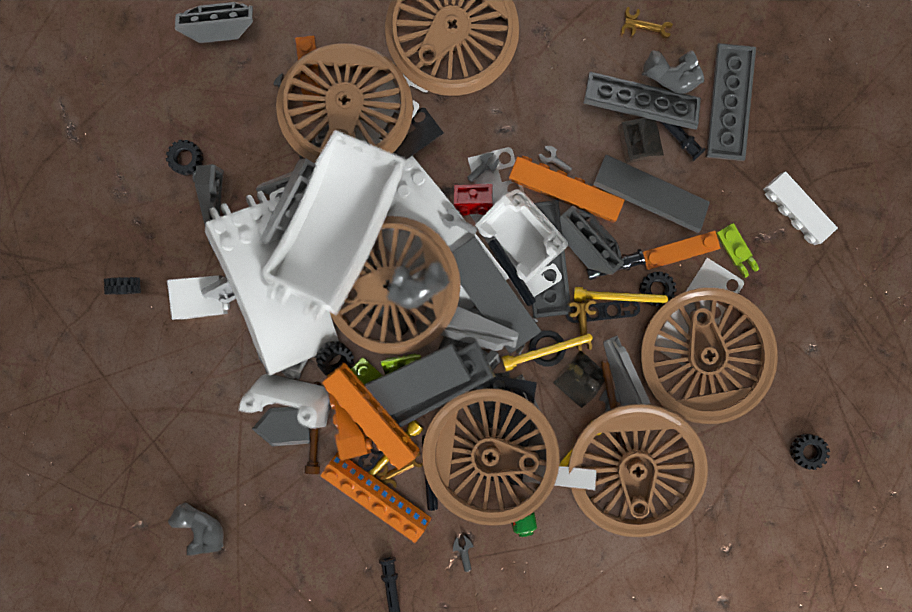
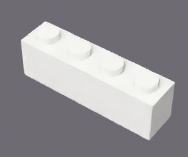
[763,171,838,245]

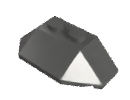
[175,2,253,43]
[560,206,624,275]

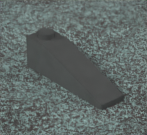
[193,165,224,245]

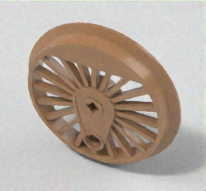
[385,0,519,96]
[276,44,413,164]
[329,216,461,354]
[641,288,778,424]
[422,388,560,525]
[569,404,708,537]

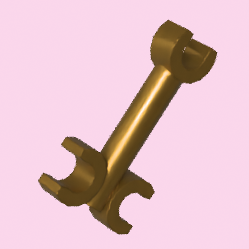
[620,7,673,38]
[567,299,596,351]
[376,452,423,488]

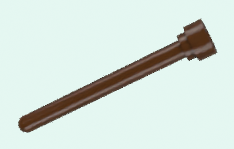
[601,360,629,452]
[304,381,321,474]

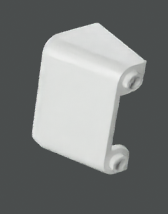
[475,189,568,283]
[239,374,331,428]

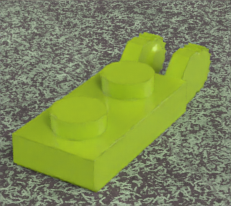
[716,223,759,278]

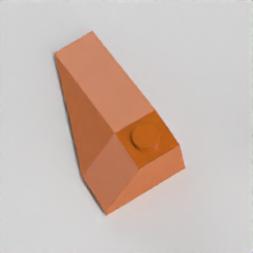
[329,393,373,461]

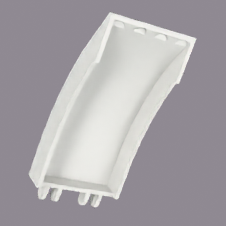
[262,130,405,321]
[382,156,509,311]
[205,191,339,376]

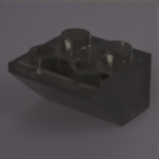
[618,118,664,164]
[553,351,605,408]

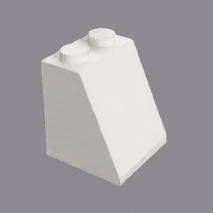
[167,275,230,320]

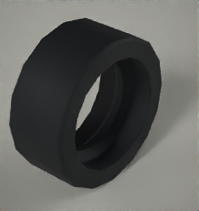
[529,330,566,367]

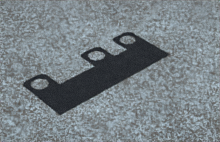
[379,107,444,161]
[477,375,537,486]

